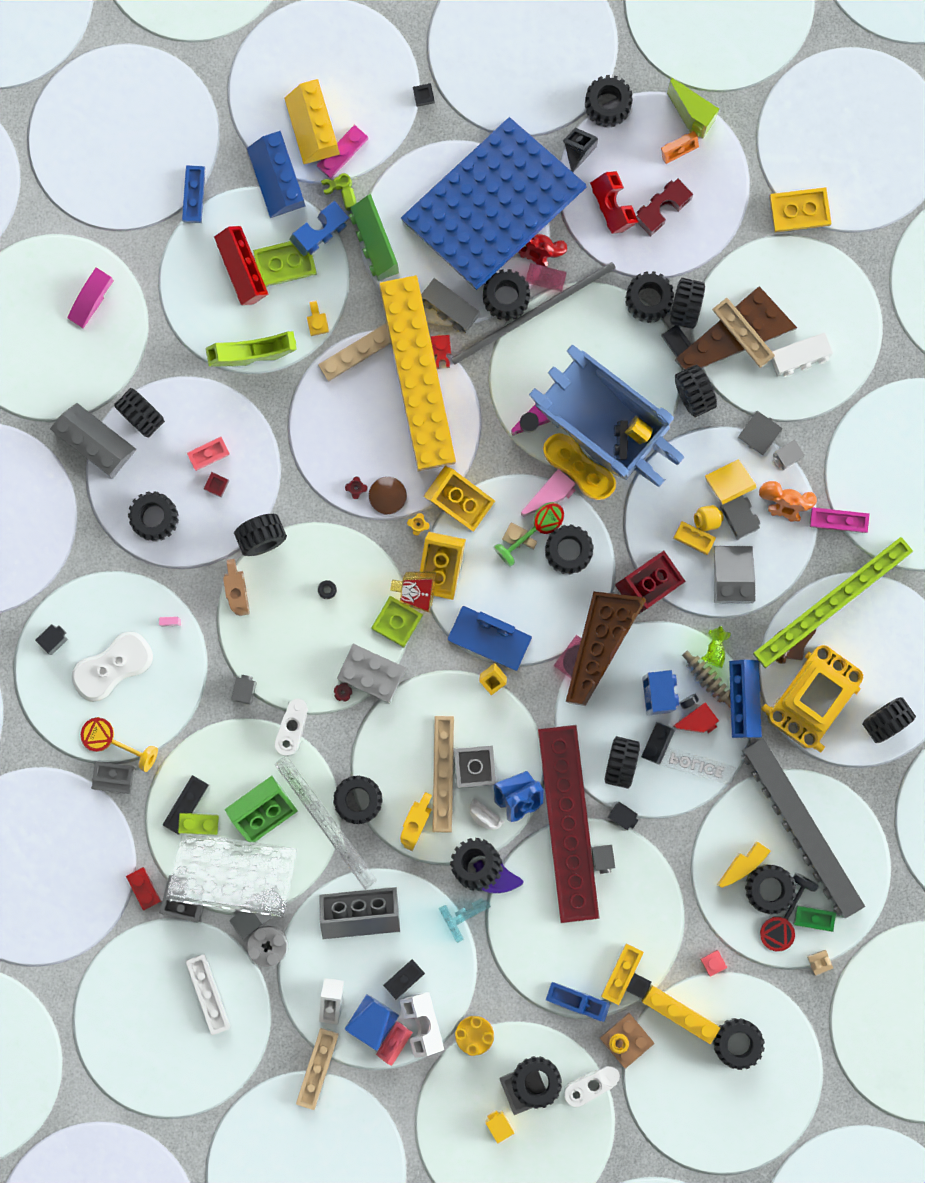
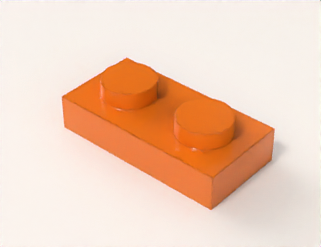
[661,131,699,164]

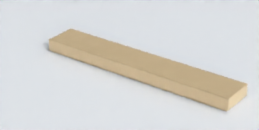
[433,716,454,833]

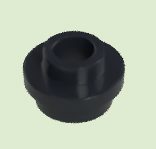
[318,580,337,600]

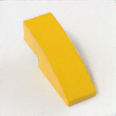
[625,416,653,444]
[717,842,771,888]

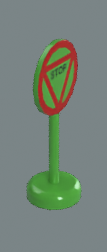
[493,502,564,567]

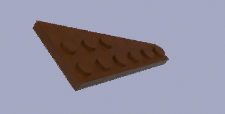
[675,286,798,370]

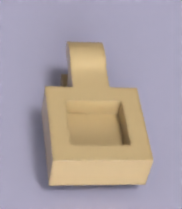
[502,522,537,550]

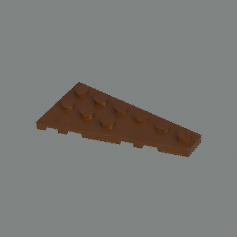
[566,591,646,706]

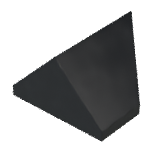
[563,127,598,172]

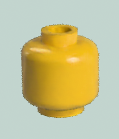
[694,505,724,531]

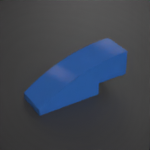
[546,982,611,1022]

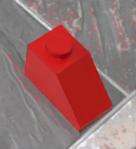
[673,702,719,734]

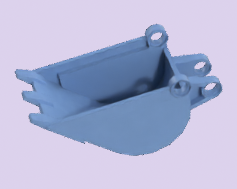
[529,345,684,487]

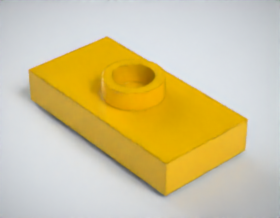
[673,521,716,555]

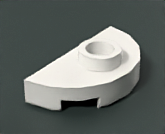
[469,798,505,830]

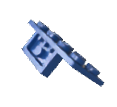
[448,606,532,671]

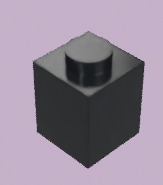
[35,624,68,655]
[607,801,639,831]

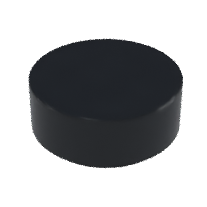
[520,412,539,432]
[679,693,699,709]

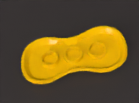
[543,433,616,500]

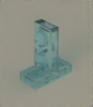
[439,898,491,943]

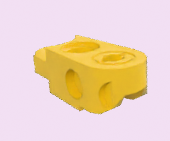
[400,792,432,851]

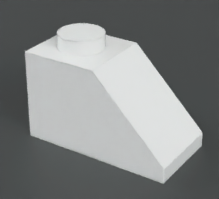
[319,978,344,1024]

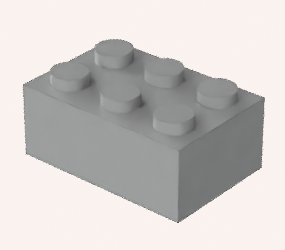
[337,643,406,703]

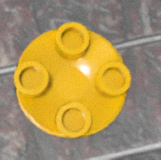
[455,1016,494,1056]

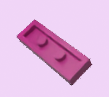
[317,124,369,179]
[810,507,870,533]

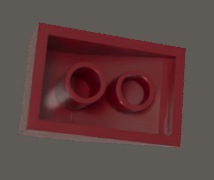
[614,550,686,615]

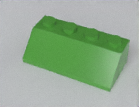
[349,194,399,281]

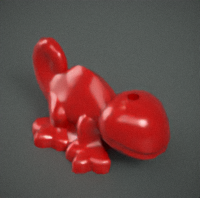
[518,234,567,268]

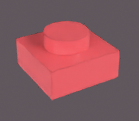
[700,950,727,977]

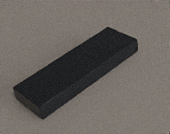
[163,775,209,835]

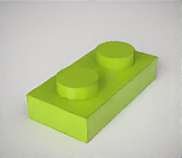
[178,813,219,835]

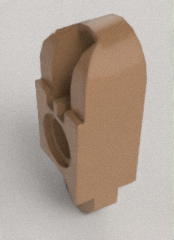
[223,559,250,616]

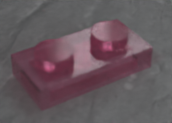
[526,263,567,292]

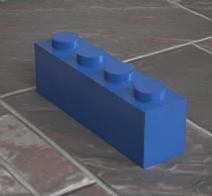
[729,659,762,738]

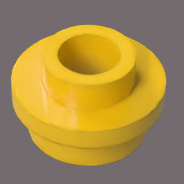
[609,1034,629,1054]

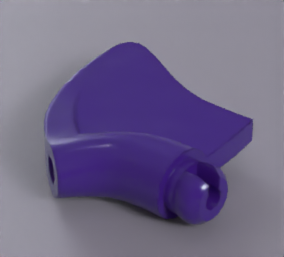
[473,860,524,893]

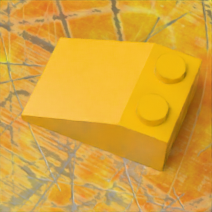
[423,465,495,532]
[418,532,466,600]

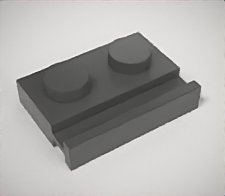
[91,761,134,794]

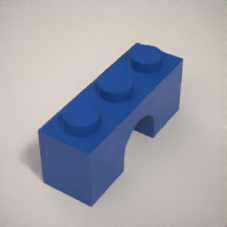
[289,201,349,256]

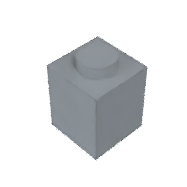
[773,439,805,470]

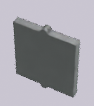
[738,410,783,455]

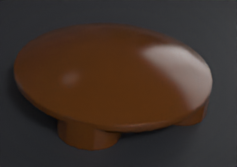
[369,477,407,515]

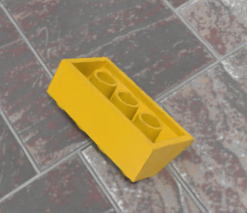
[284,79,340,164]

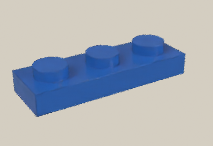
[182,165,206,223]

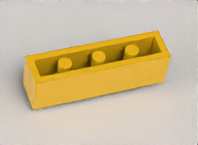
[642,984,720,1045]

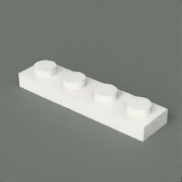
[186,954,231,1035]

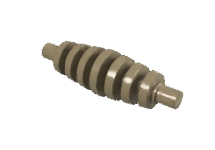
[682,650,731,708]

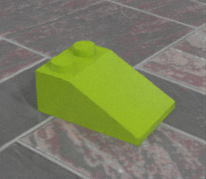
[667,78,719,138]

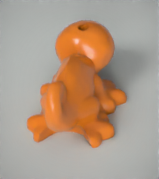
[759,481,817,522]

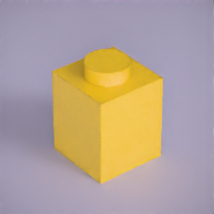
[479,663,507,695]
[485,1110,515,1144]

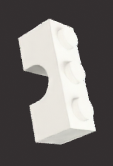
[400,992,444,1058]

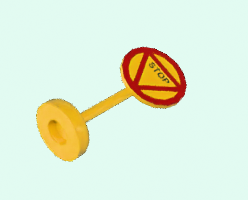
[80,717,158,772]

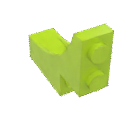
[205,331,297,367]

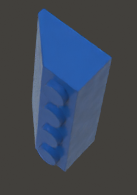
[247,131,306,218]

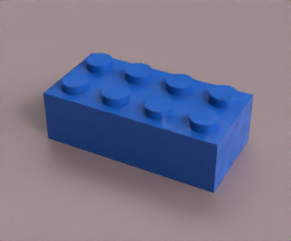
[642,670,679,716]

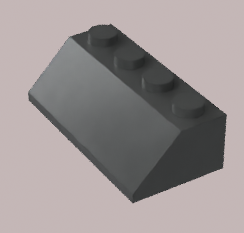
[50,403,137,478]
[319,887,400,939]

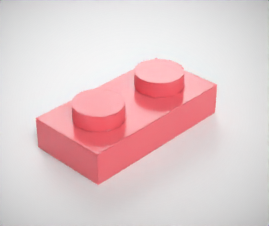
[187,437,230,471]
[376,1021,413,1066]

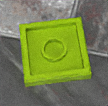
[371,596,423,648]

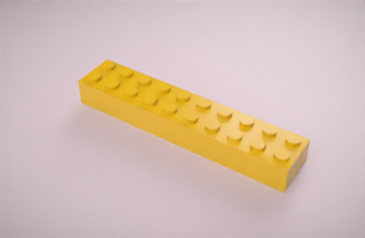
[379,275,456,472]

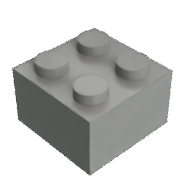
[454,746,496,788]

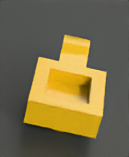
[307,300,329,336]

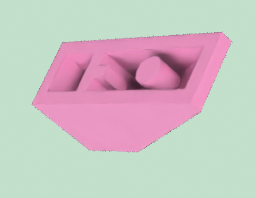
[521,469,576,517]

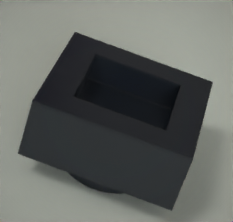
[413,83,435,107]
[626,973,652,999]

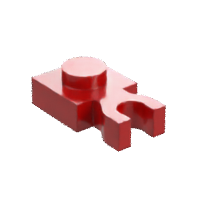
[431,335,451,369]

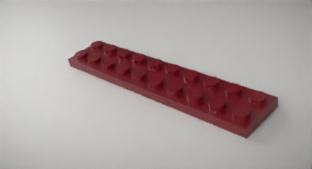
[538,725,600,923]

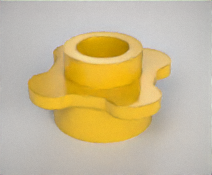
[407,513,430,536]

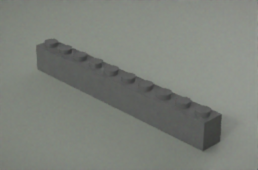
[741,738,866,919]

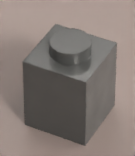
[231,675,257,705]
[592,845,615,874]

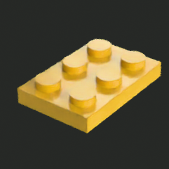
[769,187,832,233]

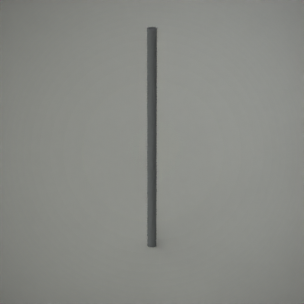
[451,262,616,365]

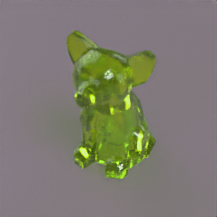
[701,626,731,669]

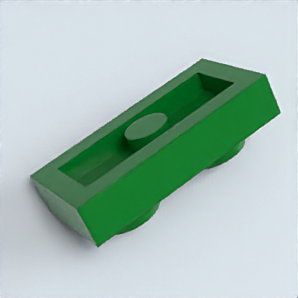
[794,906,836,932]

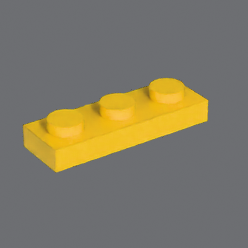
[601,943,644,1005]

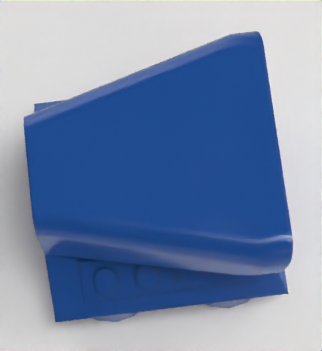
[494,771,544,822]
[345,994,399,1050]

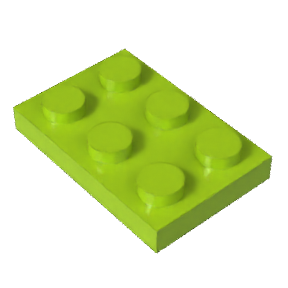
[253,241,317,287]

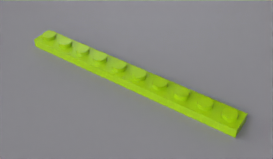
[753,537,913,669]

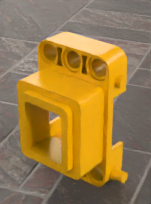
[761,645,864,753]

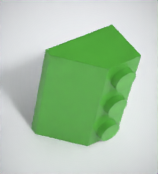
[224,776,298,845]

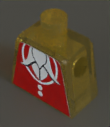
[390,572,437,612]

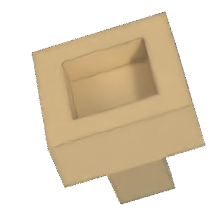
[807,950,833,976]

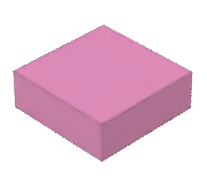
[159,617,181,627]

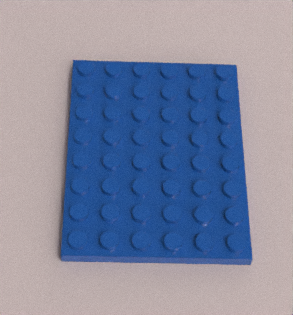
[401,117,587,290]

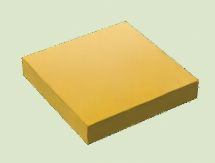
[705,459,757,505]

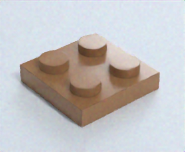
[600,1013,655,1069]

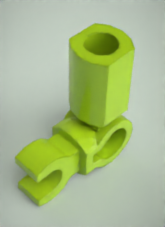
[321,173,357,211]

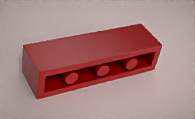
[214,226,269,305]

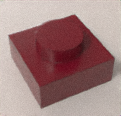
[203,472,229,498]

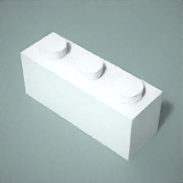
[771,332,833,377]

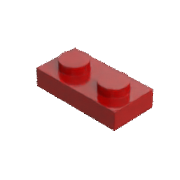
[126,867,162,911]

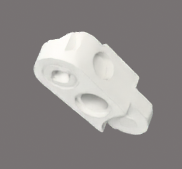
[275,698,308,756]
[564,1066,620,1107]

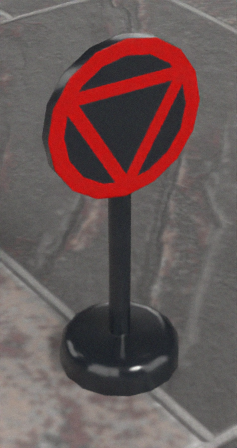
[760,873,819,952]

